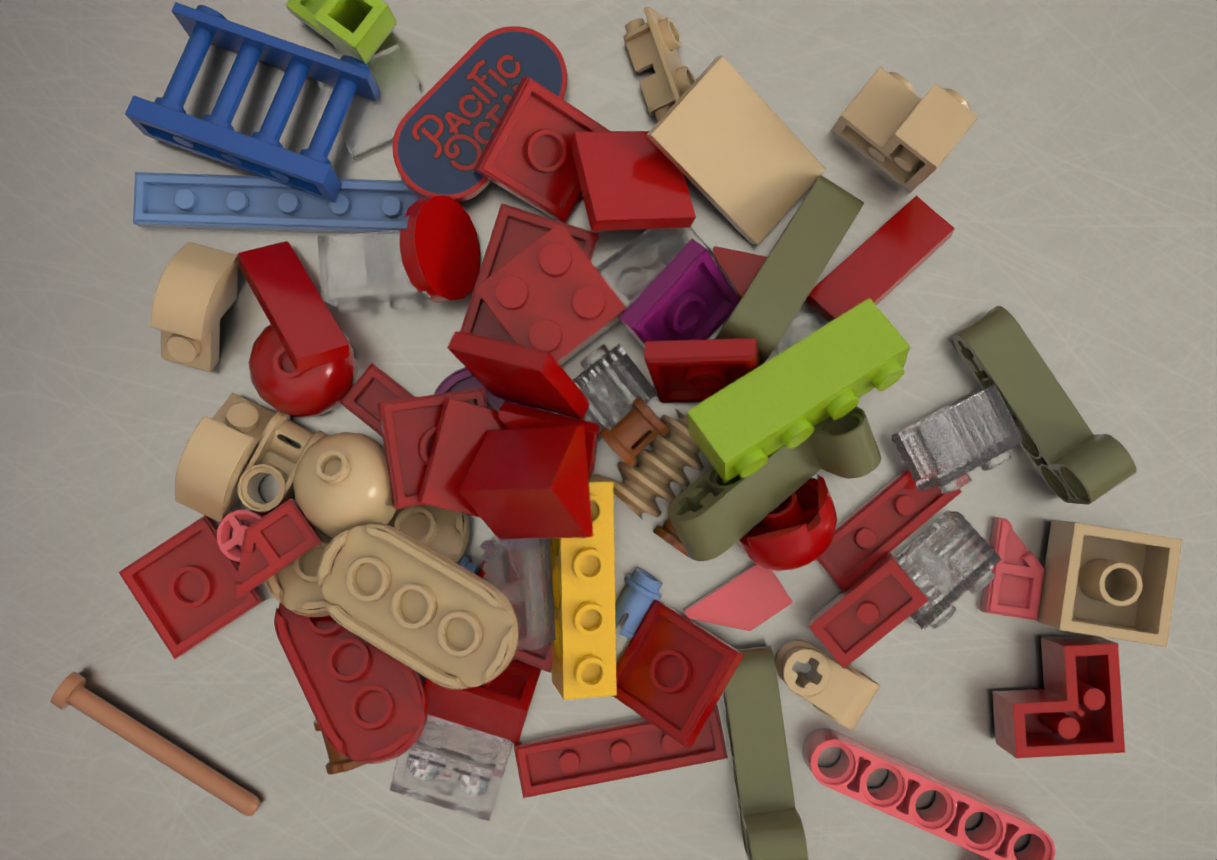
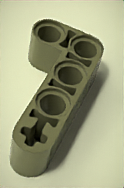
[715,175,864,366]
[953,306,1136,505]
[667,406,882,561]
[723,645,809,860]

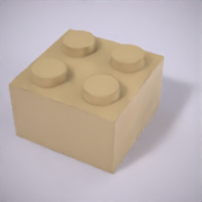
[1037,520,1182,647]

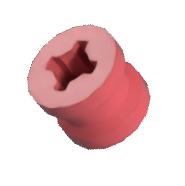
[217,509,270,562]

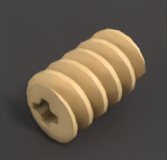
[606,408,704,521]

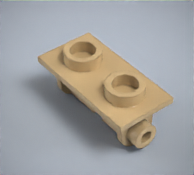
[623,7,695,121]

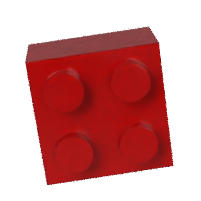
[474,222,627,366]

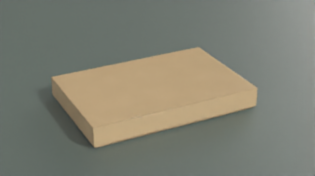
[646,56,826,245]

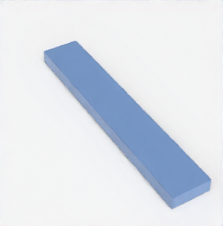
[133,172,420,235]

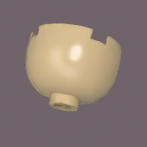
[293,432,398,538]

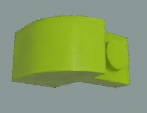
[285,0,397,64]

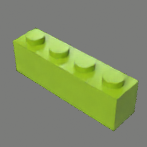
[687,298,910,483]

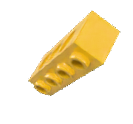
[549,474,617,700]

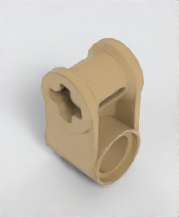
[237,411,328,512]
[775,640,880,731]

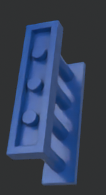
[125,2,380,203]

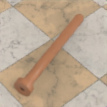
[51,672,261,816]

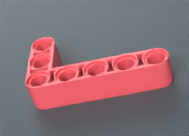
[802,728,1055,860]

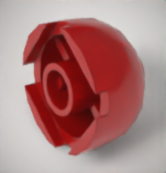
[248,324,358,418]
[736,474,837,571]

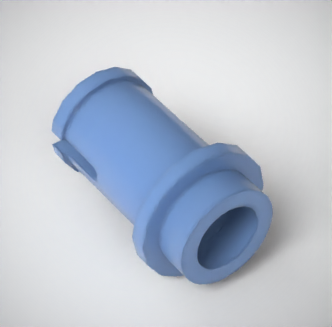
[615,568,663,639]

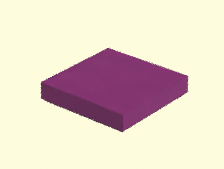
[619,239,740,348]

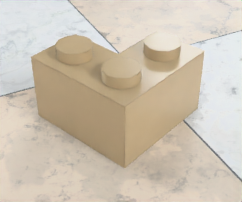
[831,66,978,193]

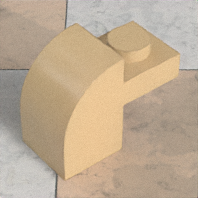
[150,241,238,372]
[175,392,276,522]

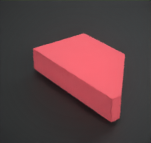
[980,517,1045,621]
[683,563,793,631]

